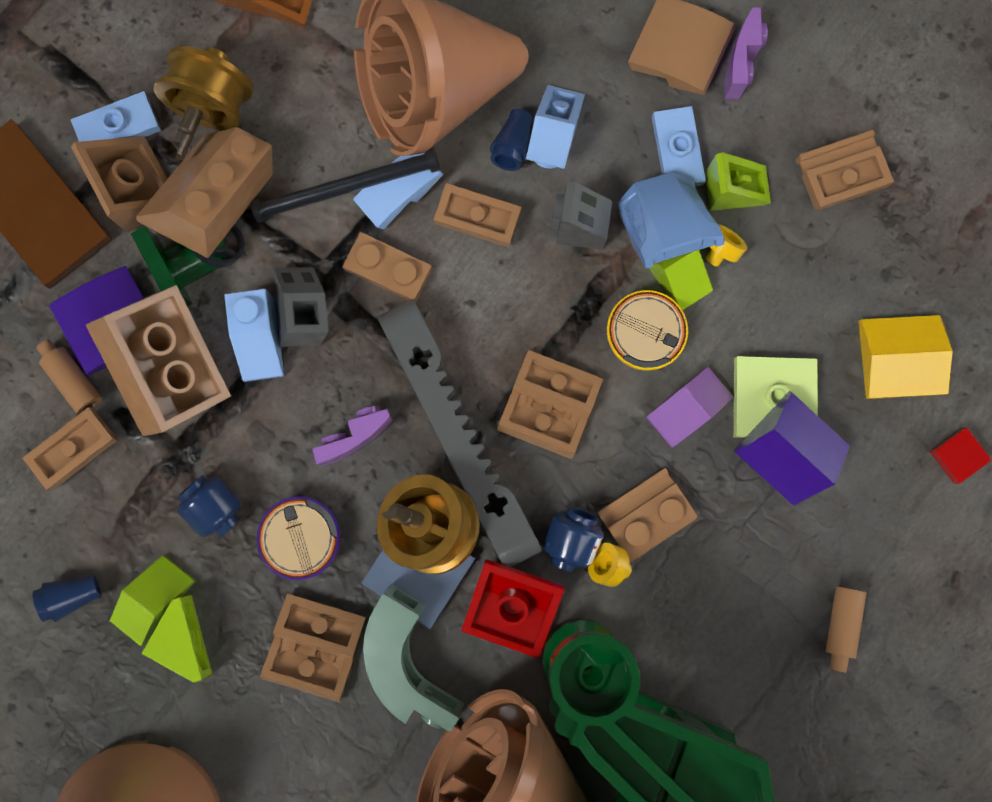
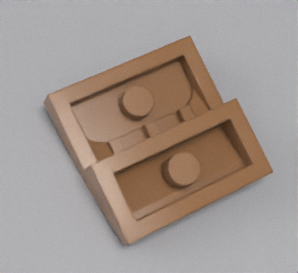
[628,0,735,95]
[497,350,603,459]
[260,594,366,703]

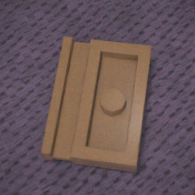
[795,130,894,212]
[597,468,699,563]

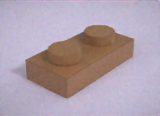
[434,183,522,248]
[343,232,432,303]
[22,407,118,491]

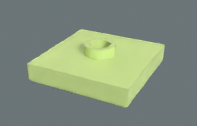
[733,356,818,438]

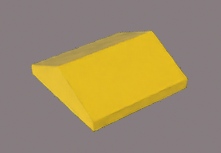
[858,315,953,399]

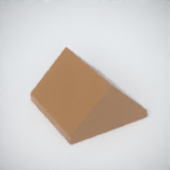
[71,136,167,232]

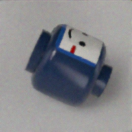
[543,507,604,572]

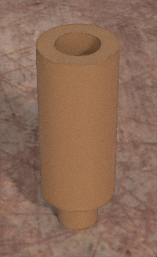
[36,339,103,415]
[825,586,867,673]

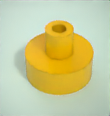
[706,224,748,267]
[588,543,632,587]

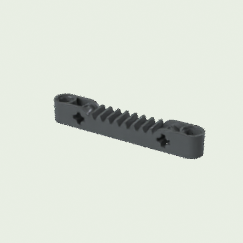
[377,299,542,567]

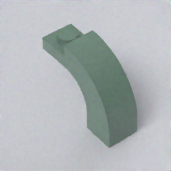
[363,584,465,732]

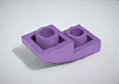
[724,7,768,99]
[312,405,393,467]

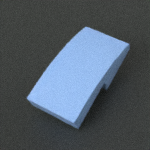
[353,153,443,229]

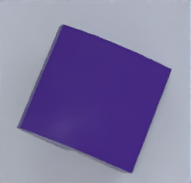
[49,265,144,376]

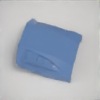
[617,172,724,268]

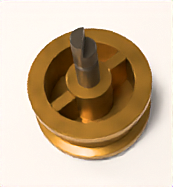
[154,46,254,160]
[377,474,480,575]

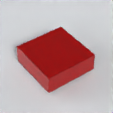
[929,427,992,484]

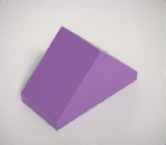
[646,367,734,448]

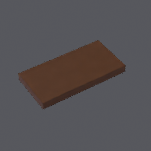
[0,119,112,289]

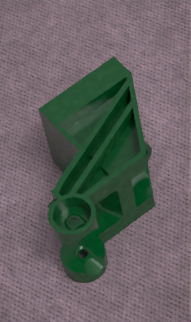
[541,618,775,802]

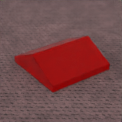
[461,559,565,659]

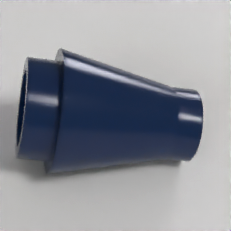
[490,109,533,171]
[32,574,102,622]

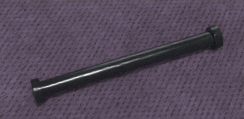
[251,147,440,223]

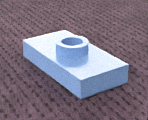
[71,91,162,142]
[652,106,706,187]

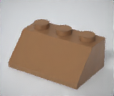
[136,127,273,258]
[86,285,231,436]

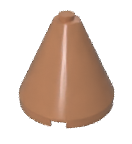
[354,0,529,157]
[416,689,588,802]
[56,741,221,802]

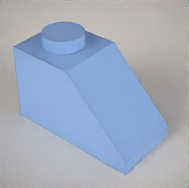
[526,85,585,169]
[224,289,284,382]

